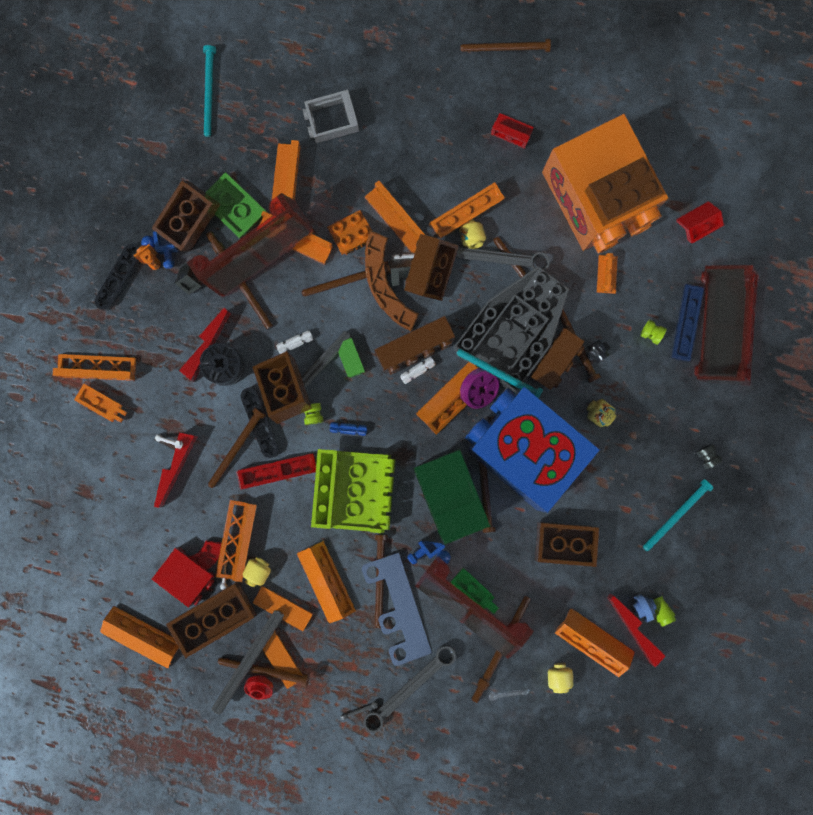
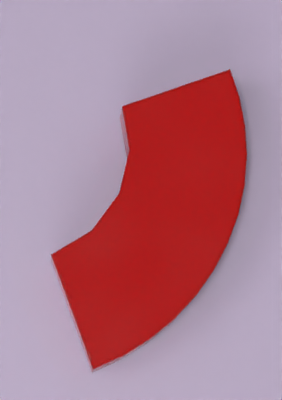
[189,540,222,570]

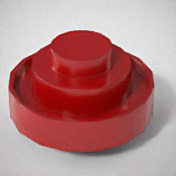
[244,675,274,700]

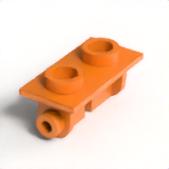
[133,244,161,270]
[596,253,618,294]

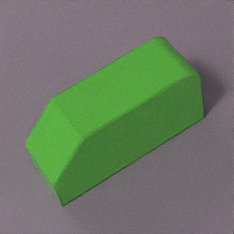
[338,338,365,378]

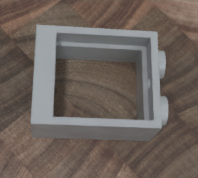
[302,90,359,143]

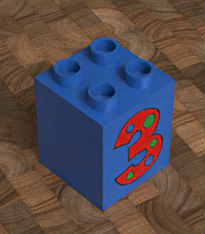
[465,387,599,513]

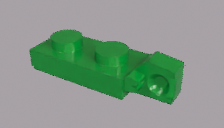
[450,568,499,614]

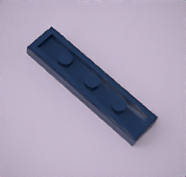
[671,284,704,362]

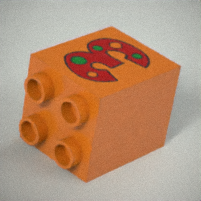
[542,114,669,254]

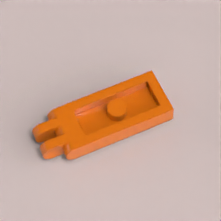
[74,384,127,423]

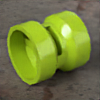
[640,319,667,345]
[304,403,323,425]

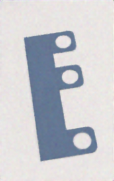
[362,553,432,666]

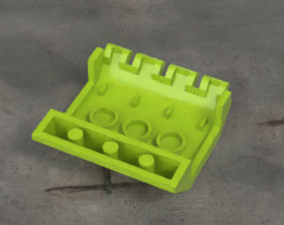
[311,449,395,533]

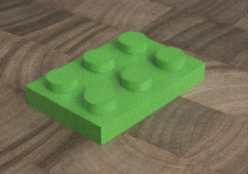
[205,172,266,240]

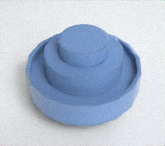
[633,594,657,623]

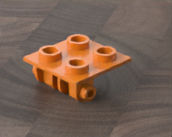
[327,210,372,255]

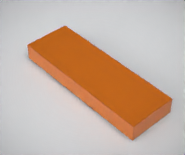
[253,586,313,631]
[263,631,303,689]

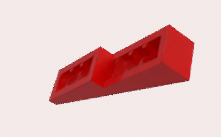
[179,308,231,382]
[154,432,198,508]
[236,453,316,490]
[607,594,666,667]

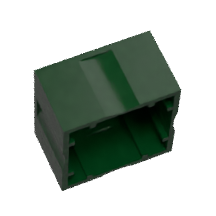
[413,450,490,545]

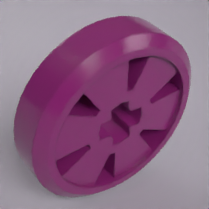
[460,368,500,409]

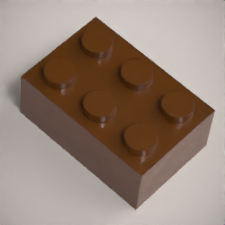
[585,157,663,226]
[151,180,221,251]
[404,234,458,301]
[530,328,585,390]
[253,351,312,424]
[535,522,599,567]

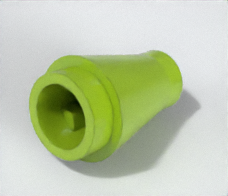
[653,596,676,626]

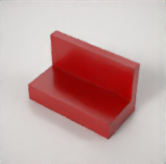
[491,113,534,149]
[676,201,724,244]

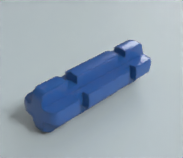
[330,422,367,436]

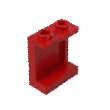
[151,547,215,608]

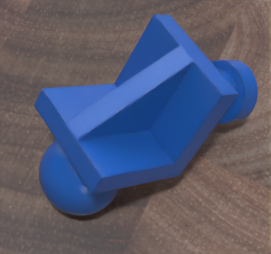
[141,232,178,269]
[408,540,451,565]

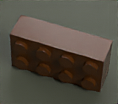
[374,316,455,375]
[166,582,257,659]

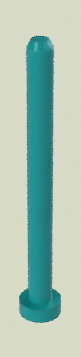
[203,45,216,137]
[456,349,543,399]
[643,479,714,551]

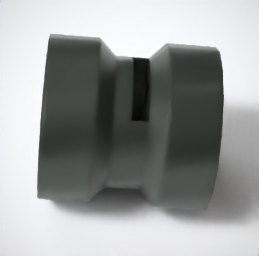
[696,444,723,469]

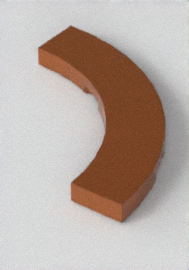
[365,231,419,331]

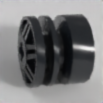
[199,343,245,387]

